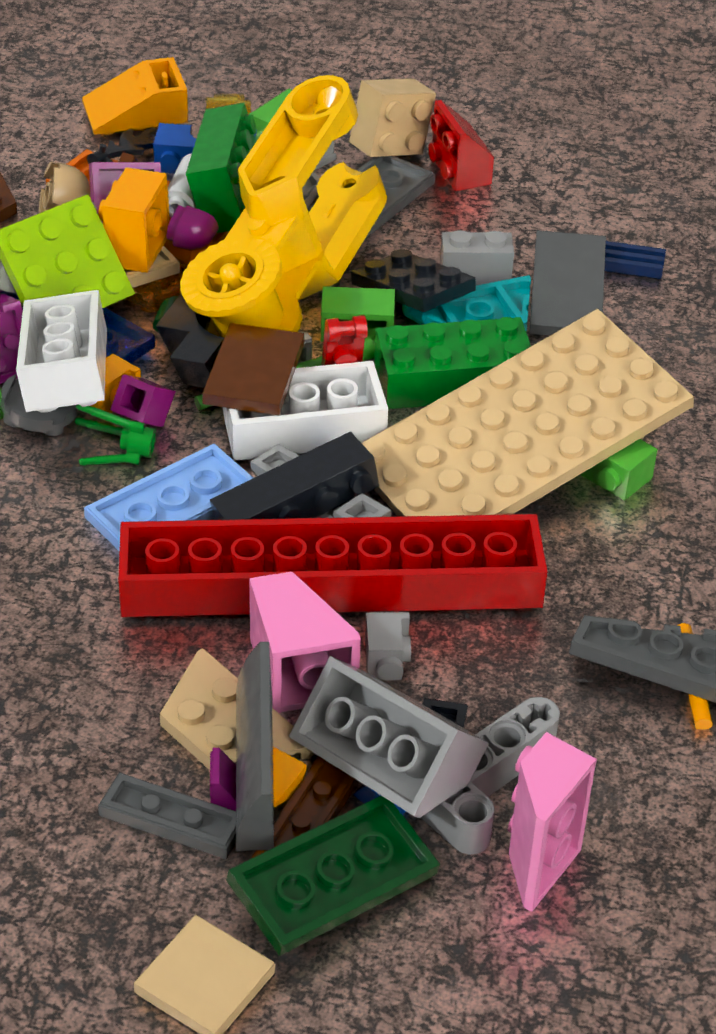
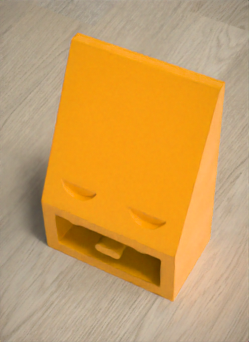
[82,57,188,135]

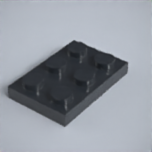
[351,249,476,313]

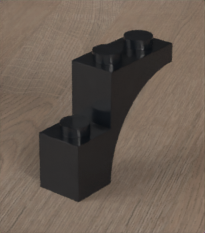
[156,293,224,388]

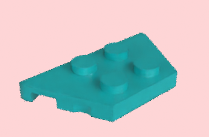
[402,275,531,331]

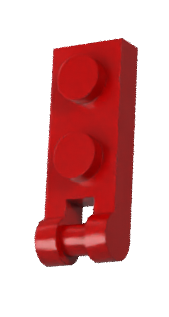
[321,315,368,366]

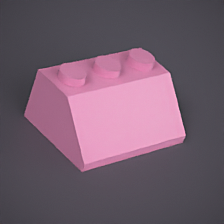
[508,732,596,912]

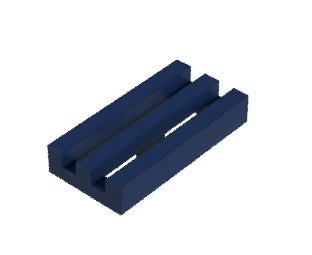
[605,241,666,279]

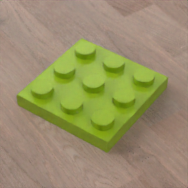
[0,194,135,308]

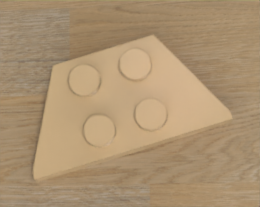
[160,648,314,770]

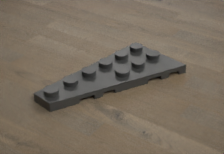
[569,615,716,703]

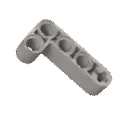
[421,697,560,855]

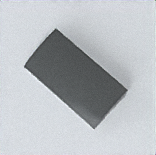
[236,641,274,851]

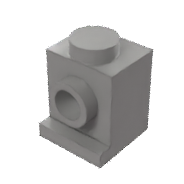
[365,612,411,681]

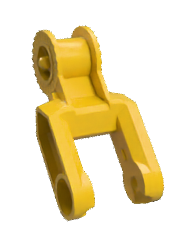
[180,75,387,338]

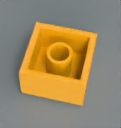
[98,167,170,273]

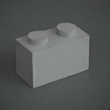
[440,230,514,286]

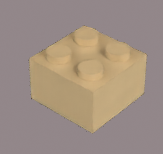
[349,78,436,157]

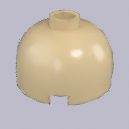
[39,161,91,213]

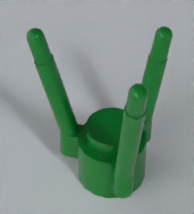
[75,404,156,466]

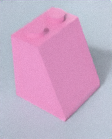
[249,572,361,713]

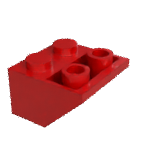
[428,100,494,191]

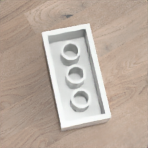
[16,290,107,413]
[222,361,388,461]

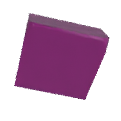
[210,748,236,811]

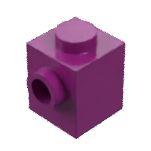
[110,374,176,427]

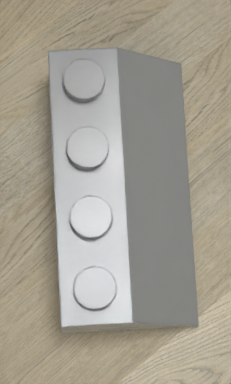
[289,656,489,818]

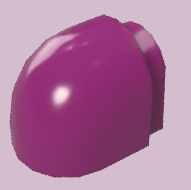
[166,205,219,250]

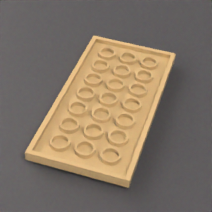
[362,309,694,517]

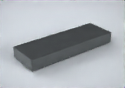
[98,772,236,860]

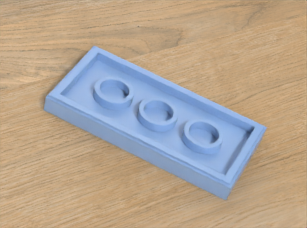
[84,443,253,551]

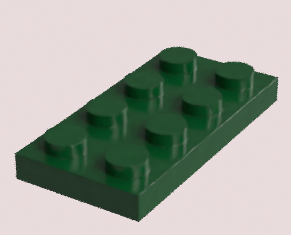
[226,796,441,956]

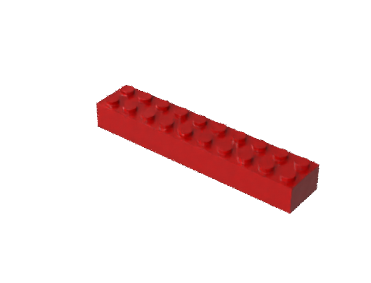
[118,514,548,617]

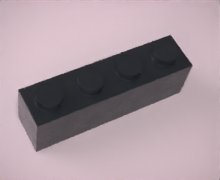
[209,431,379,520]

